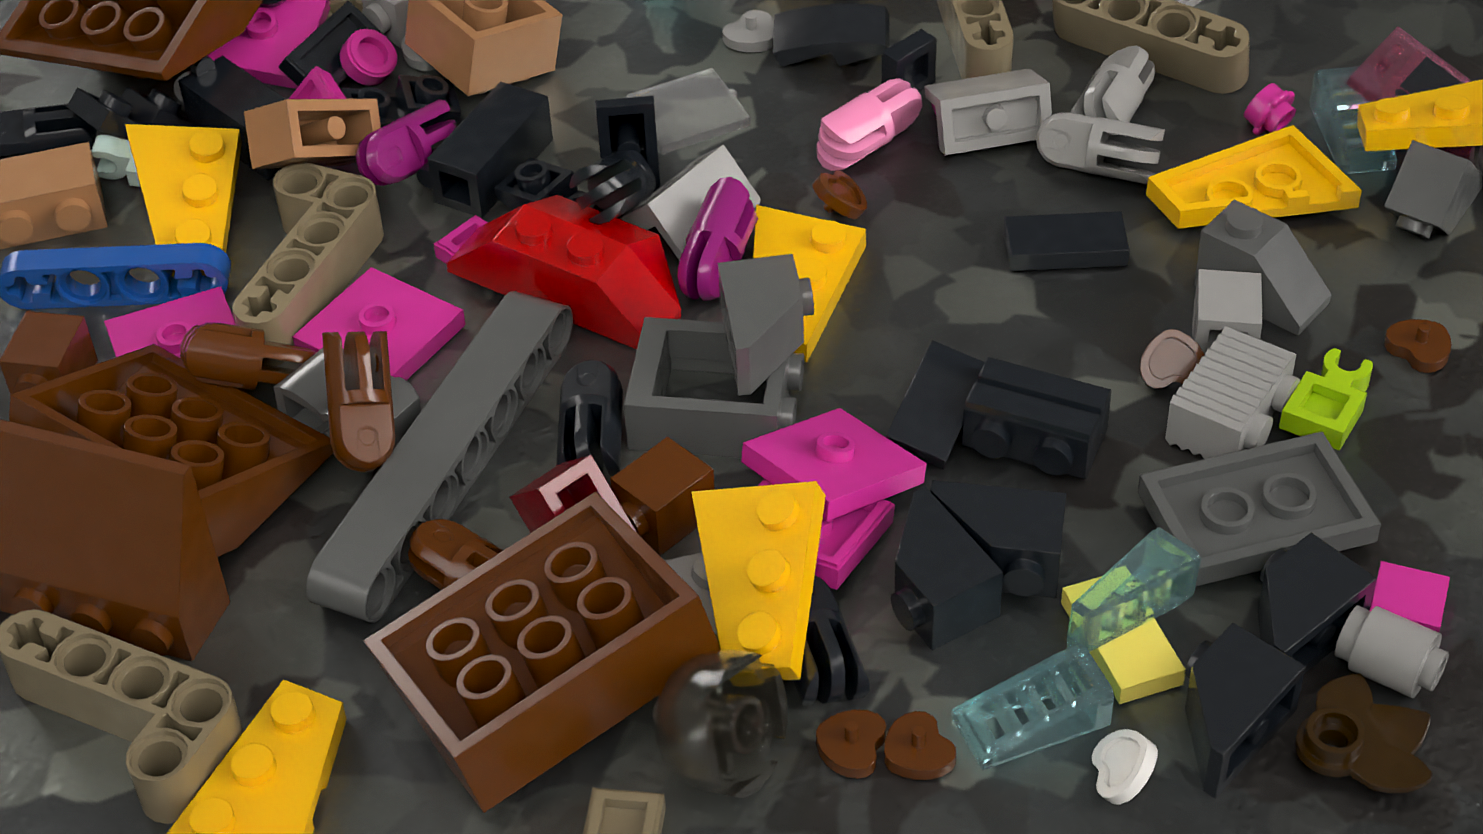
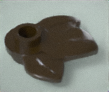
[1295,673,1433,793]

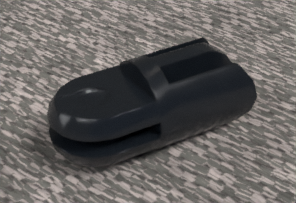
[0,103,97,159]
[570,149,656,224]
[556,360,623,477]
[793,575,870,706]

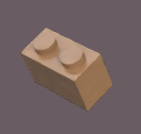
[244,99,381,169]
[0,142,108,250]

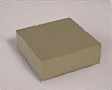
[583,788,666,834]

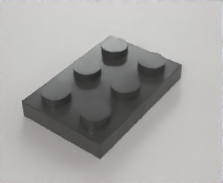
[1138,432,1381,588]

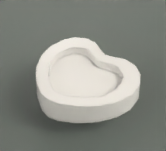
[1092,729,1158,805]

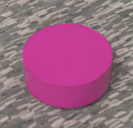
[340,29,397,86]

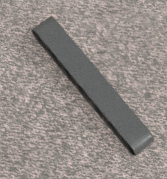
[306,291,573,623]

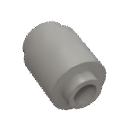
[1335,605,1449,698]

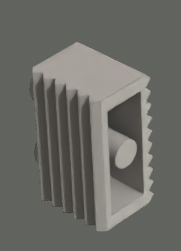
[1165,326,1300,459]

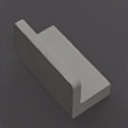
[924,69,1052,155]
[620,144,760,261]

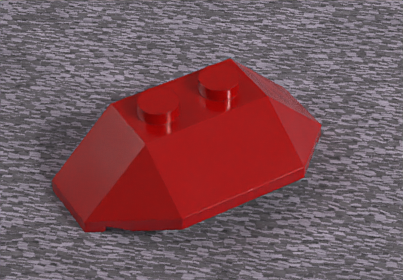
[446,195,681,350]

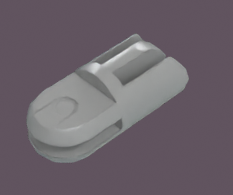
[1071,46,1155,137]
[1036,112,1165,185]

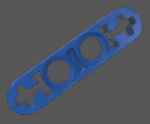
[0,243,231,309]

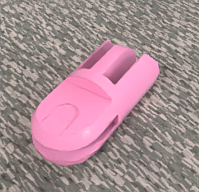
[816,78,922,171]

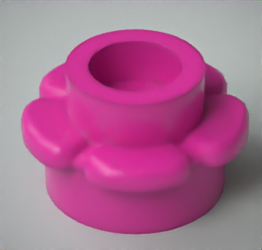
[1243,83,1296,135]

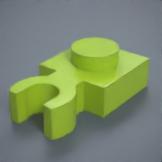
[1279,348,1373,451]

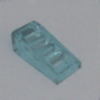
[1309,66,1398,174]
[1066,527,1201,658]
[951,644,1114,771]

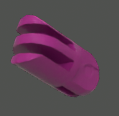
[356,100,457,186]
[677,177,758,301]

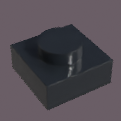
[881,29,937,92]

